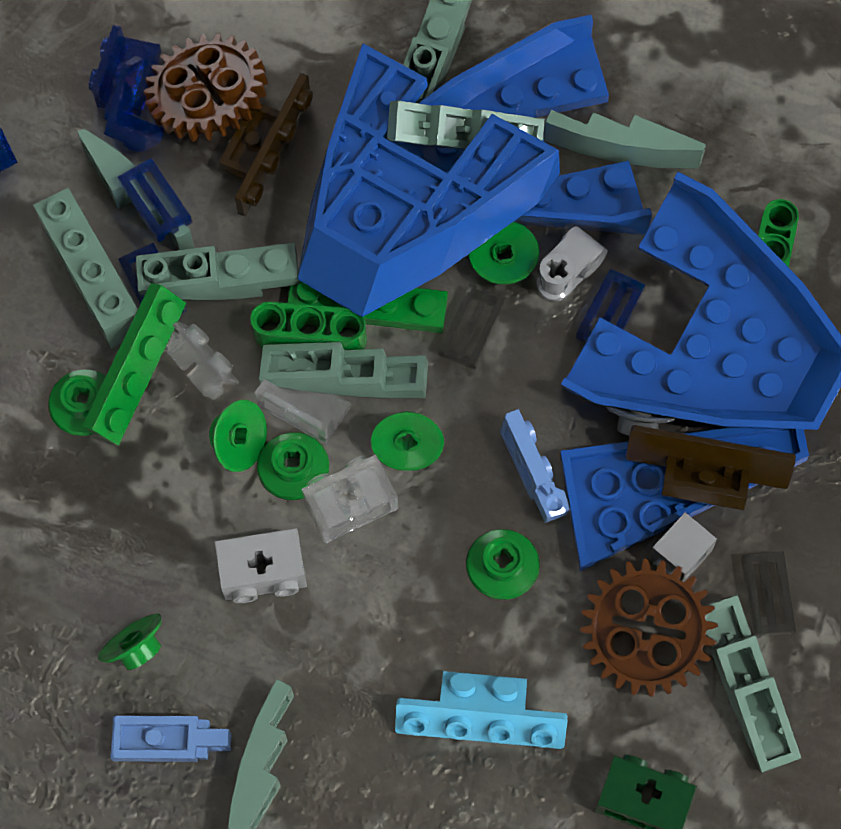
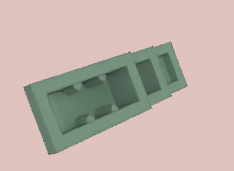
[387,101,545,151]
[544,110,706,169]
[77,128,195,250]
[259,342,428,398]
[703,595,801,772]
[228,679,294,829]

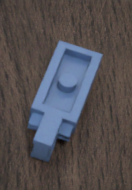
[500,409,570,523]
[110,716,232,762]

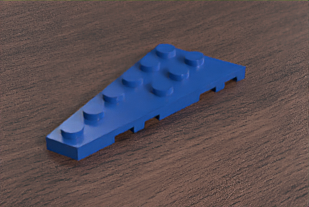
[560,427,809,571]

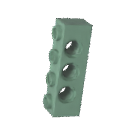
[33,188,138,349]

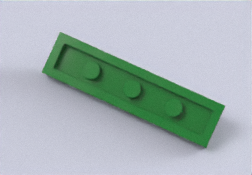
[288,281,448,334]
[82,283,186,446]

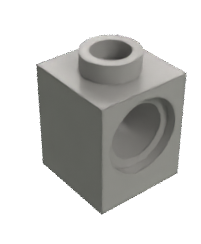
[649,512,717,582]

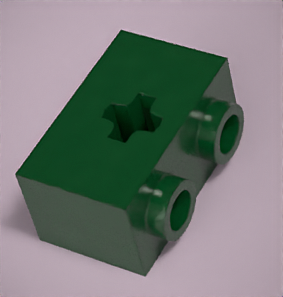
[595,754,697,829]

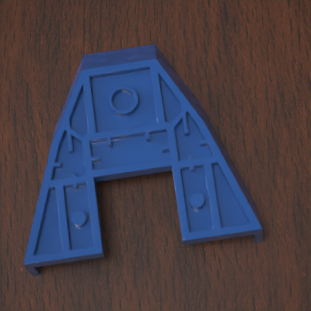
[391,15,652,235]
[297,44,560,317]
[561,171,841,430]

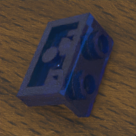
[89,25,162,116]

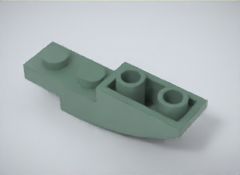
[403,0,472,103]
[136,242,300,300]

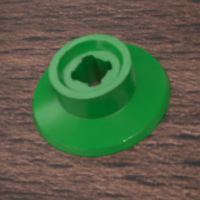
[469,221,539,284]
[48,369,106,436]
[209,400,267,472]
[371,411,444,471]
[257,432,329,500]
[466,529,540,600]
[98,613,162,670]

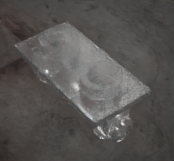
[165,322,239,400]

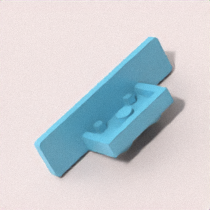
[395,671,568,749]

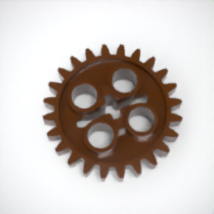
[144,33,268,142]
[580,559,718,697]

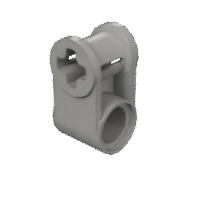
[537,226,608,302]

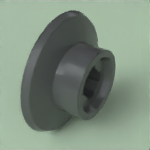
[605,405,675,436]

